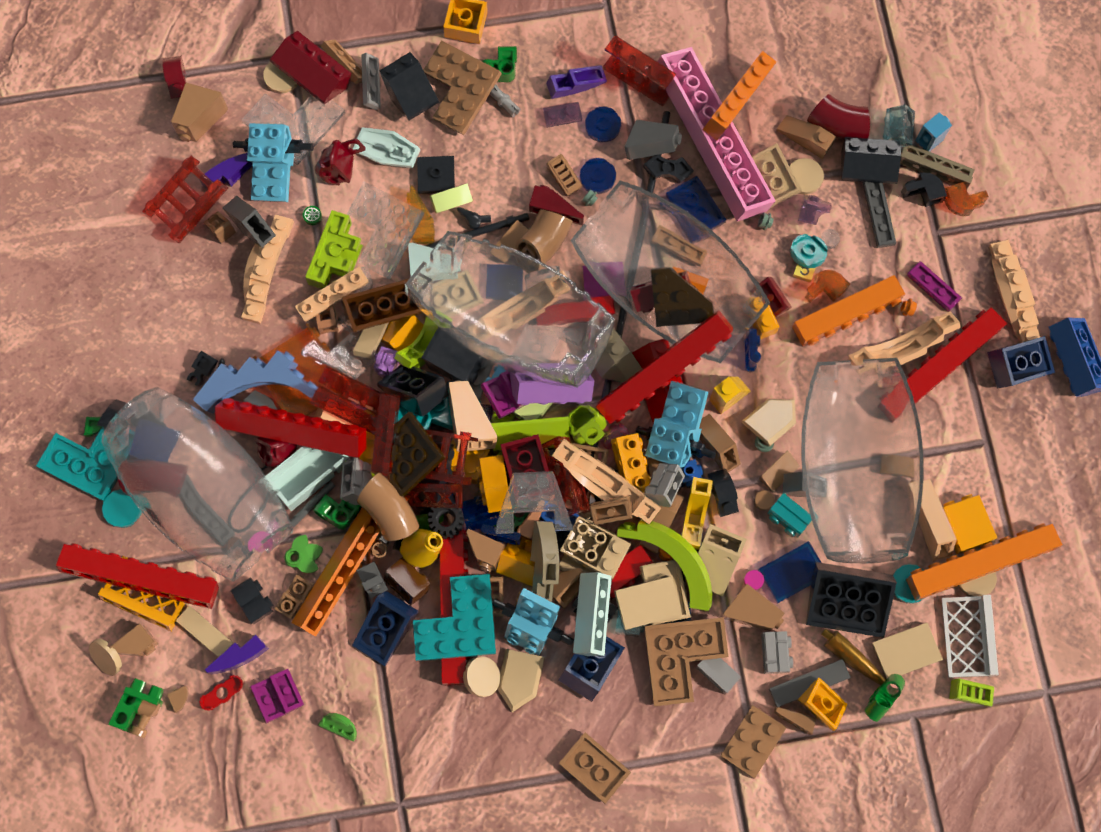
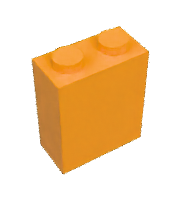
[943,494,998,554]

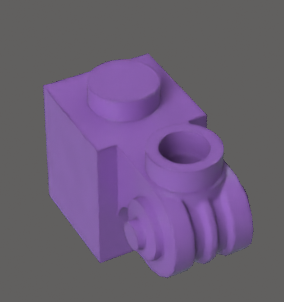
[374,346,399,378]

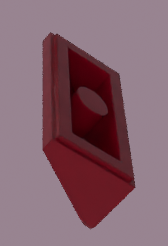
[753,277,792,317]

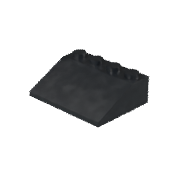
[806,562,897,638]

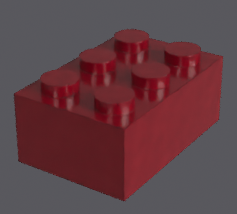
[500,434,554,505]

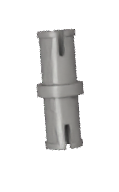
[490,84,521,117]

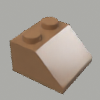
[467,529,505,573]

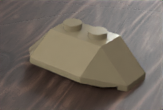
[581,317,642,382]

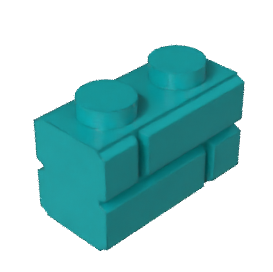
[767,493,814,538]

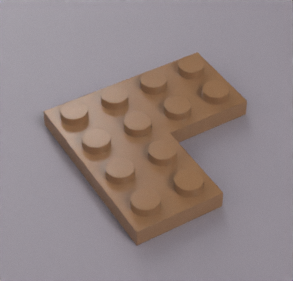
[423,40,502,136]
[644,617,729,706]

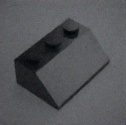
[841,137,901,184]

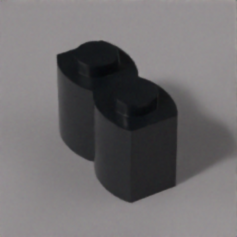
[230,577,274,625]

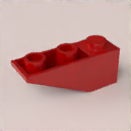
[610,545,654,600]

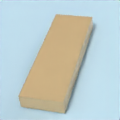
[353,323,389,359]
[176,606,234,657]

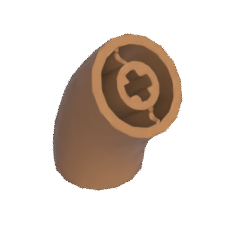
[515,210,573,271]
[357,473,419,541]

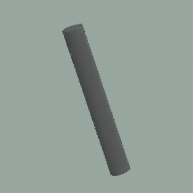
[289,481,335,527]

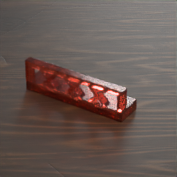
[371,393,401,476]
[541,436,590,518]
[407,483,462,508]

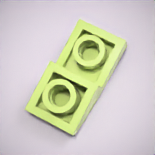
[430,184,473,213]

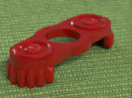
[199,675,243,711]

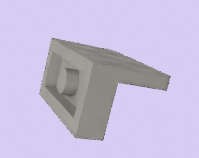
[696,658,741,695]

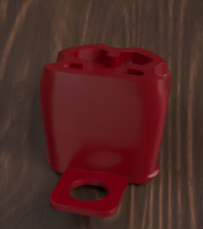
[315,139,366,186]
[255,437,297,470]

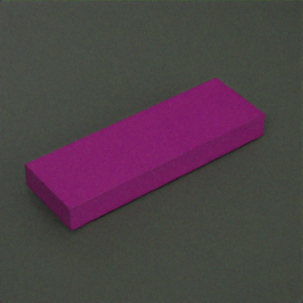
[907,261,962,312]

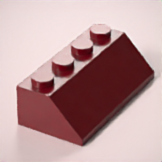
[270,30,352,104]

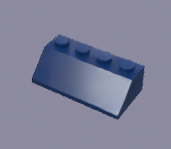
[1049,317,1101,397]

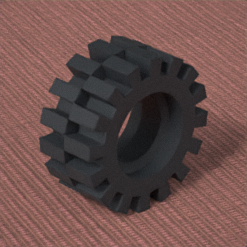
[428,501,464,539]

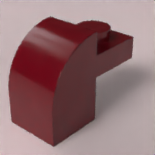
[162,55,187,99]

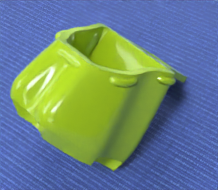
[568,405,607,445]

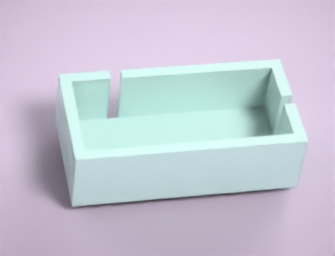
[264,446,350,511]

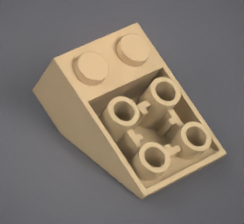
[560,516,631,581]
[686,524,747,597]

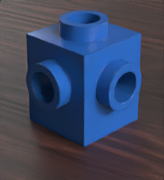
[680,459,703,488]

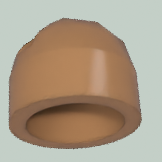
[371,542,387,558]

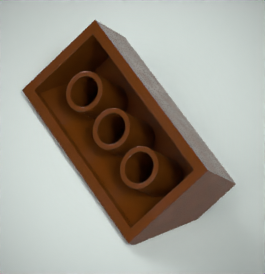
[341,277,427,332]

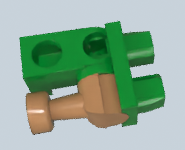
[108,678,164,739]

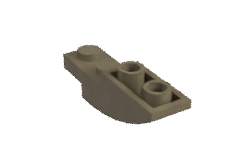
[530,521,559,602]

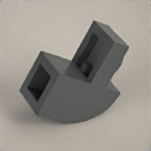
[356,562,388,599]

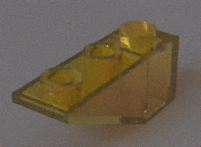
[407,185,435,244]

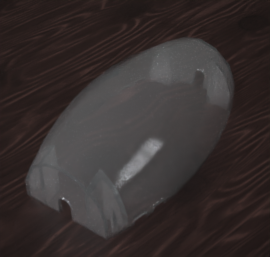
[570,181,770,363]
[405,231,615,388]
[801,358,924,563]
[102,387,294,582]

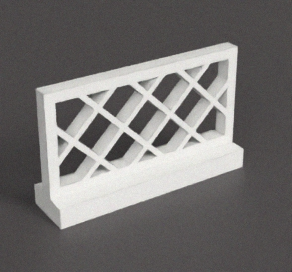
[942,595,999,678]

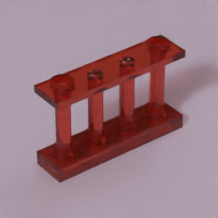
[603,35,676,107]
[142,155,228,243]
[310,365,395,437]
[392,429,478,485]

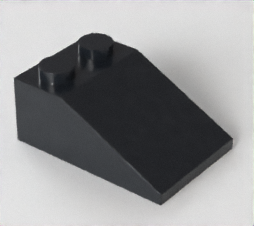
[377,364,449,417]

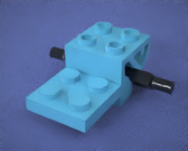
[233,123,314,202]
[636,381,716,467]
[492,588,574,656]

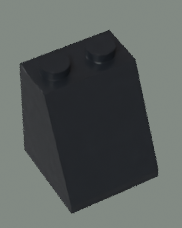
[379,52,439,121]
[421,325,487,385]

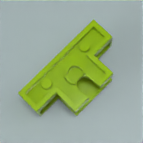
[305,210,363,289]

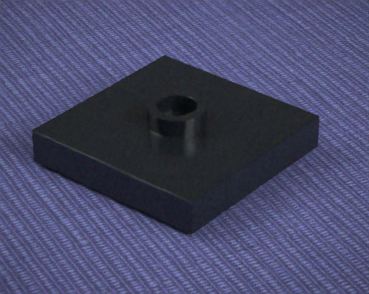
[417,156,455,194]

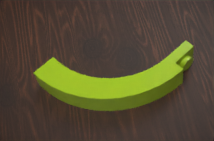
[617,519,712,611]

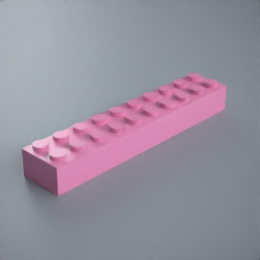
[654,47,775,221]

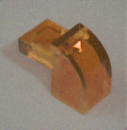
[944,182,989,216]
[805,270,850,303]

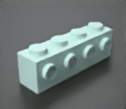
[573,572,612,656]

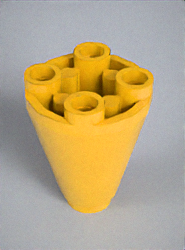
[400,528,443,568]

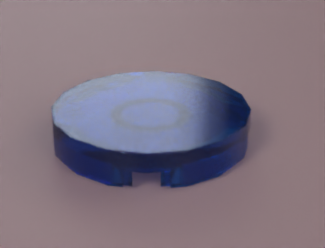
[585,106,621,142]
[580,158,616,194]

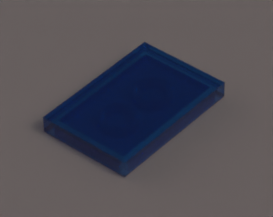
[665,176,727,240]
[758,541,822,604]

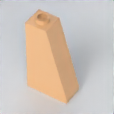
[448,381,497,451]
[909,479,957,561]

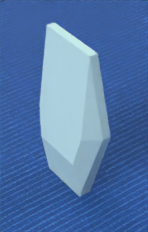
[353,127,420,168]

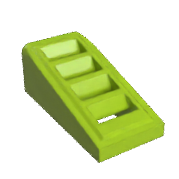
[949,678,994,707]

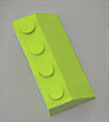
[491,416,570,455]

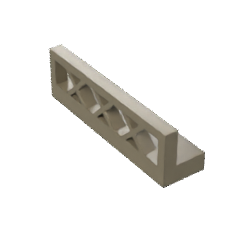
[900,143,975,190]

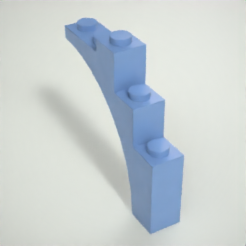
[193,351,322,414]

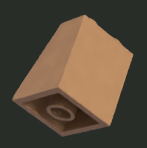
[171,83,228,142]

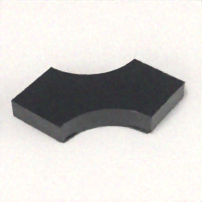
[643,155,694,184]

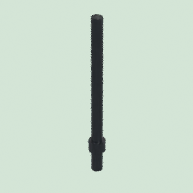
[424,213,530,249]

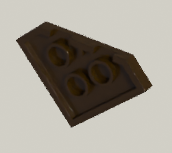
[651,267,714,327]
[389,412,446,497]

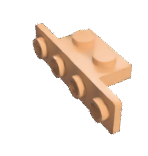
[295,267,369,322]

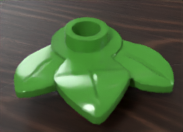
[284,535,323,573]

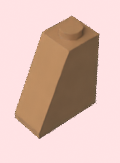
[699,414,741,472]
[721,584,785,631]

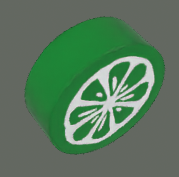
[303,206,322,225]

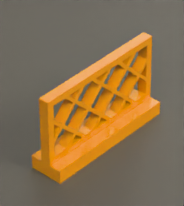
[98,556,185,632]

